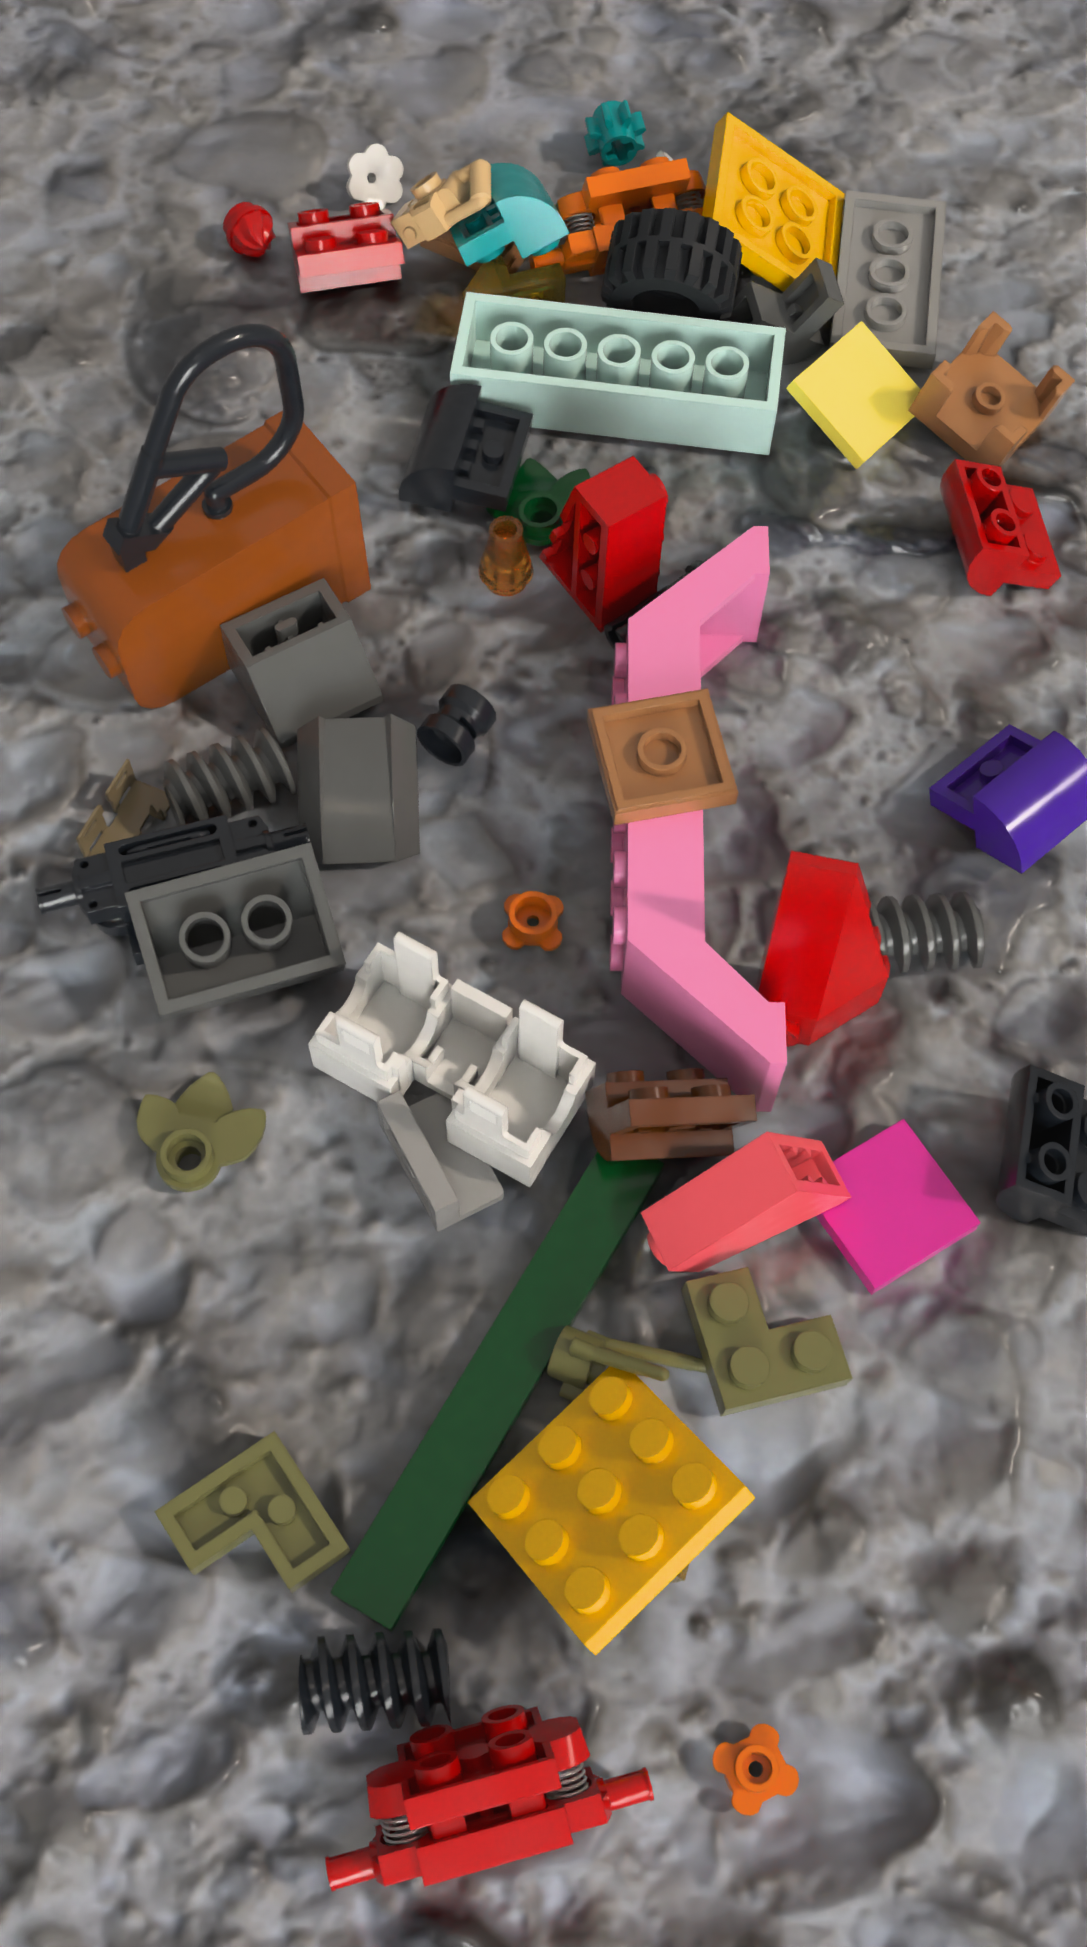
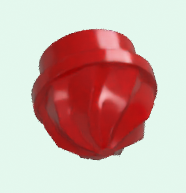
[223,202,276,257]

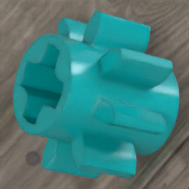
[584,100,646,166]

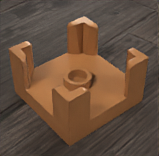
[908,311,1075,467]

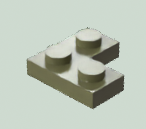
[681,1267,853,1417]
[154,1431,351,1593]

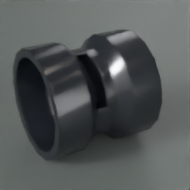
[417,684,496,766]

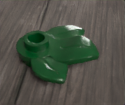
[486,458,591,546]

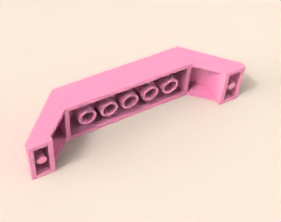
[609,526,787,1112]

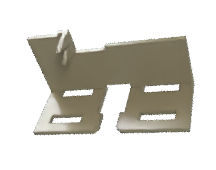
[76,759,170,857]

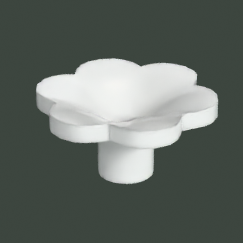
[346,144,404,210]

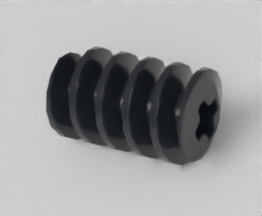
[298,1628,451,1735]

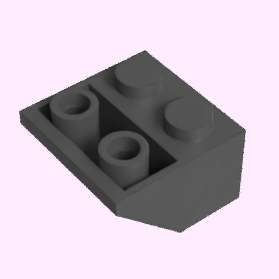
[220,578,383,749]

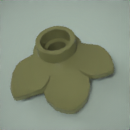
[136,1072,266,1192]

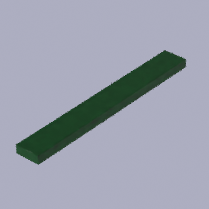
[330,1151,665,1633]

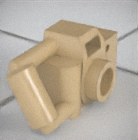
[390,159,491,249]

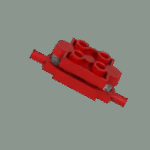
[325,1705,654,1892]

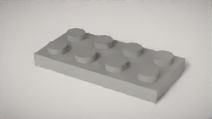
[829,190,947,369]

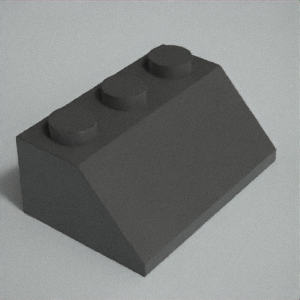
[124,842,346,1021]

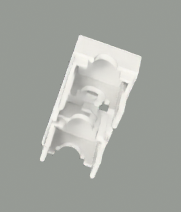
[308,932,596,1188]

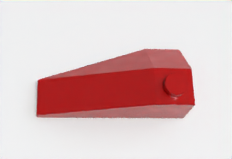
[756,850,890,1047]

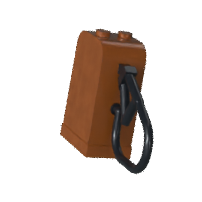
[57,324,371,709]

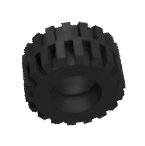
[601,208,742,321]

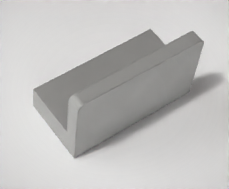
[377,1091,504,1232]

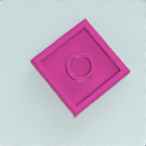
[816,1119,981,1295]

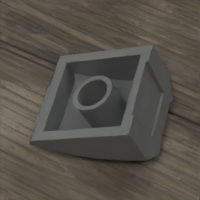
[297,713,420,864]

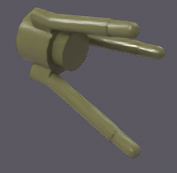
[547,1325,707,1401]

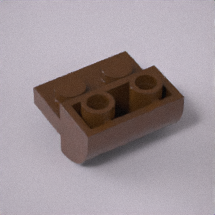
[585,1068,757,1161]

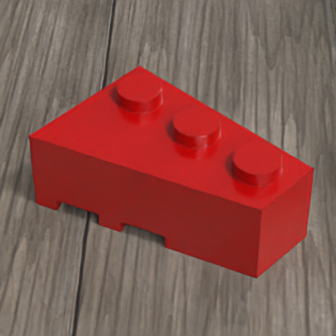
[539,456,668,633]

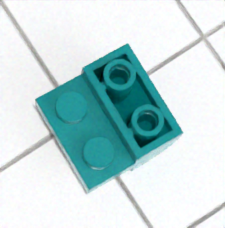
[449,163,569,267]

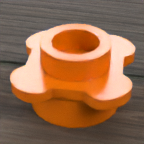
[502,891,564,951]
[712,1724,799,1816]

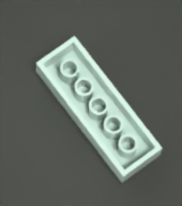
[450,292,786,455]

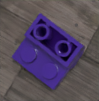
[929,724,1087,874]

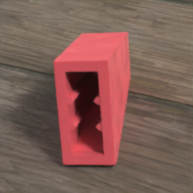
[640,1132,851,1272]

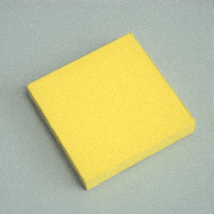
[786,321,921,470]

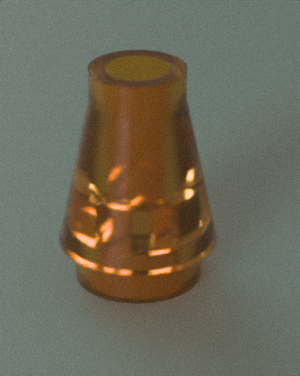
[478,516,534,596]

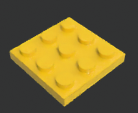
[702,112,845,292]
[467,1366,755,1656]

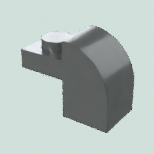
[729,258,844,365]

